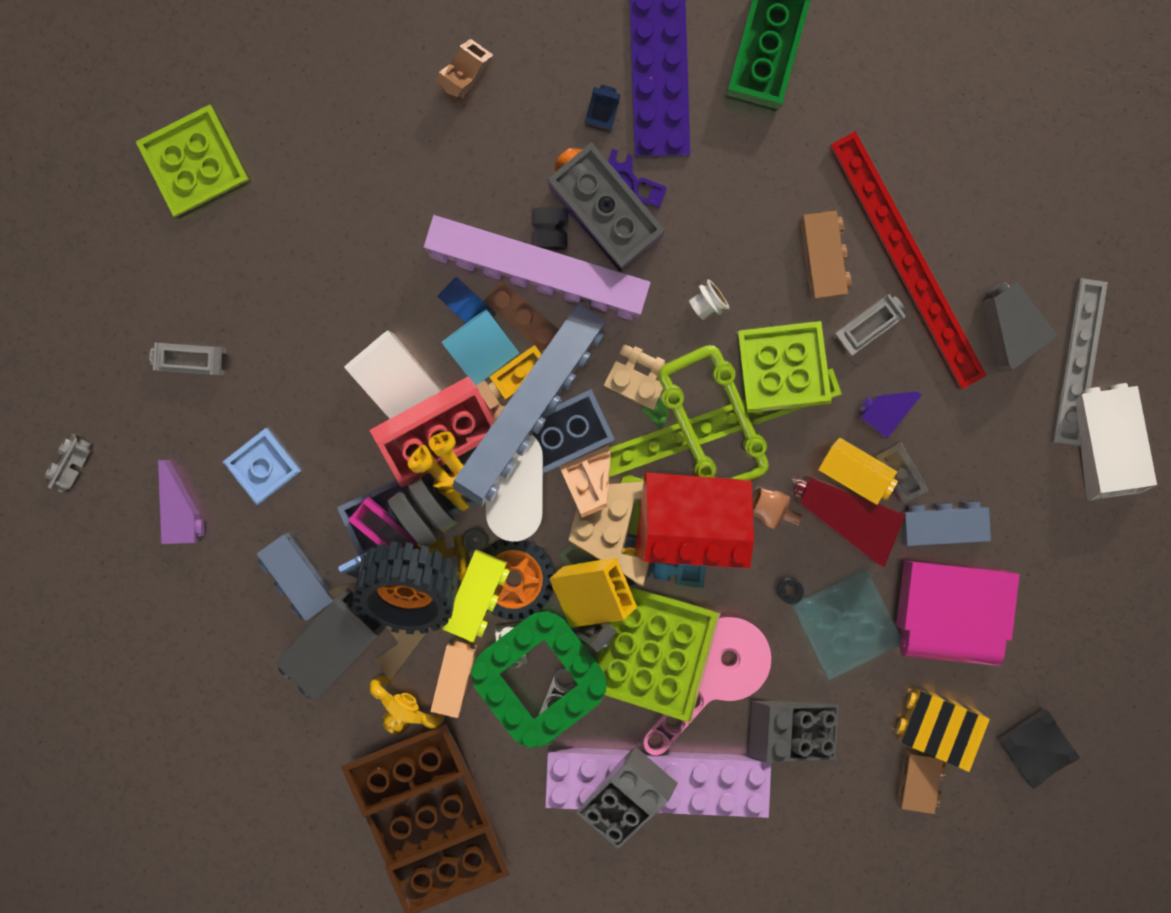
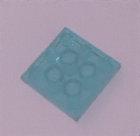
[792,568,901,680]

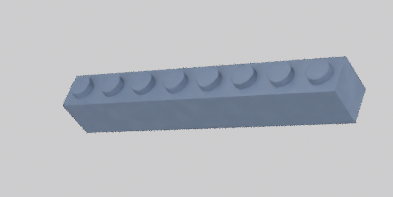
[453,304,606,507]

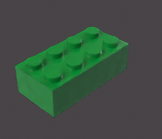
[726,0,811,110]

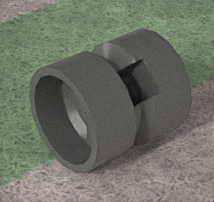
[532,207,568,250]

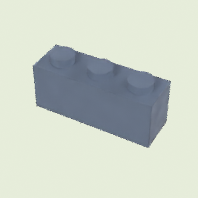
[901,502,991,546]
[257,533,334,621]

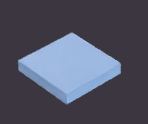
[223,428,301,505]

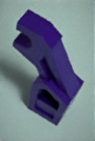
[608,149,667,209]

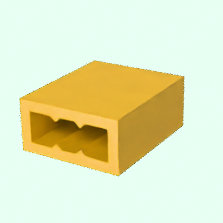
[818,438,898,505]
[550,557,637,628]

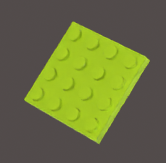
[594,586,721,722]

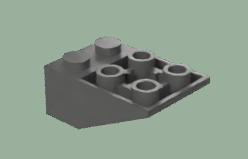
[748,701,839,762]
[576,746,678,849]

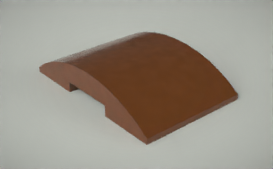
[341,724,510,913]

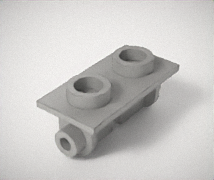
[44,433,91,493]

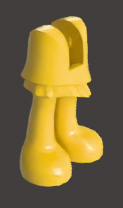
[408,432,470,511]

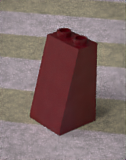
[792,476,905,567]

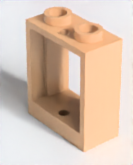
[431,636,477,718]

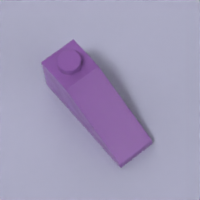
[158,460,204,544]

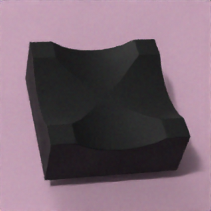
[998,708,1080,789]

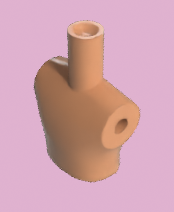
[752,488,802,529]

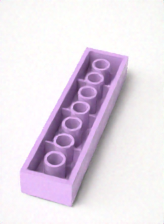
[424,215,651,321]
[545,747,771,818]

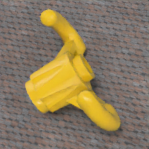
[369,675,444,735]

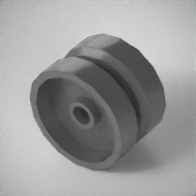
[388,476,458,547]

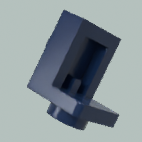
[585,85,621,131]

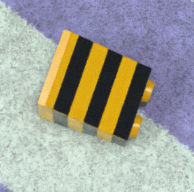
[895,687,990,772]

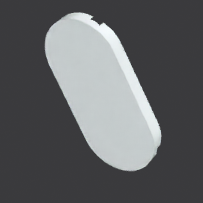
[486,435,543,541]

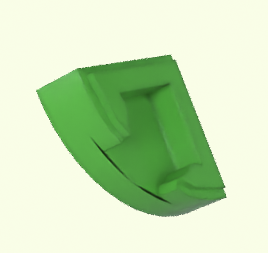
[641,397,669,429]

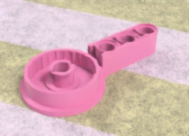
[643,617,771,755]

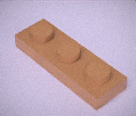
[483,281,559,352]

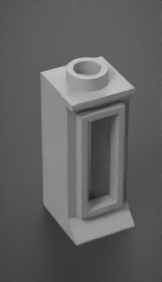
[832,294,906,357]
[149,343,227,376]

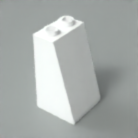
[344,330,441,419]
[1075,383,1157,501]

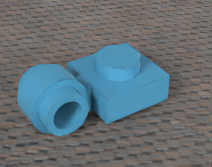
[652,563,706,588]

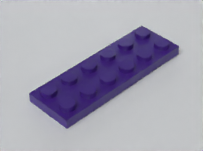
[630,0,690,158]

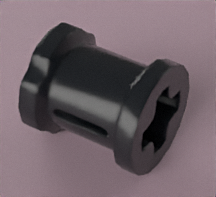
[776,578,804,604]

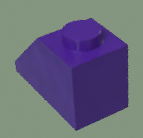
[857,391,922,439]

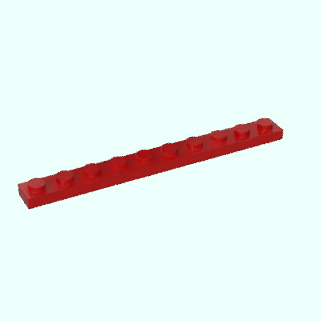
[830,131,987,389]

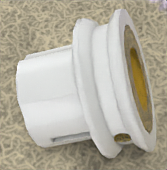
[689,279,729,320]

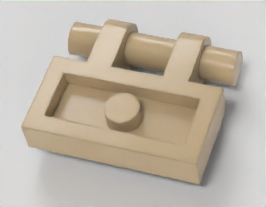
[604,344,671,411]

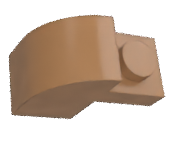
[434,39,493,98]

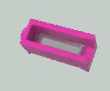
[348,496,419,548]

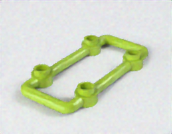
[658,345,769,481]

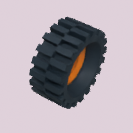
[353,542,459,634]

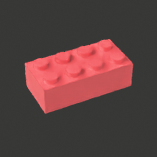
[369,376,495,488]

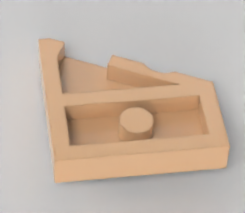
[559,445,611,517]

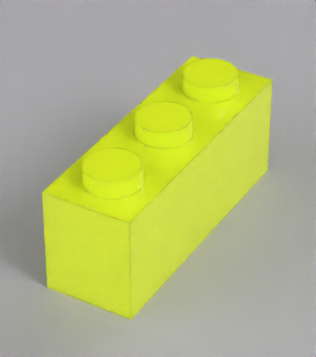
[442,549,510,642]

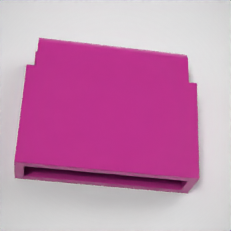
[896,560,1020,666]

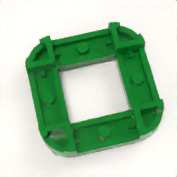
[471,611,607,748]

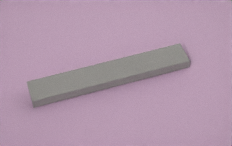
[1052,278,1108,446]

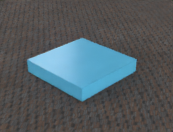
[442,309,519,385]

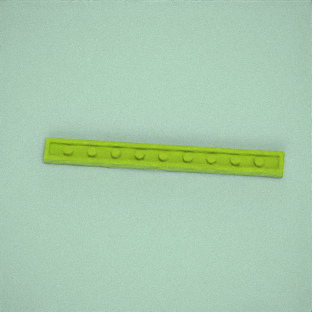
[609,368,842,477]

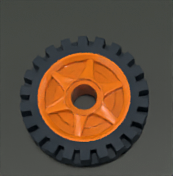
[483,539,555,620]

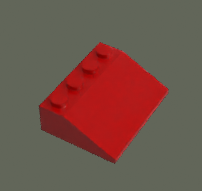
[634,472,754,568]

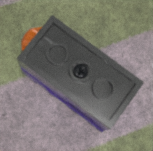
[548,142,665,273]

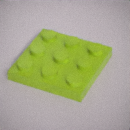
[136,104,250,218]
[738,321,832,413]

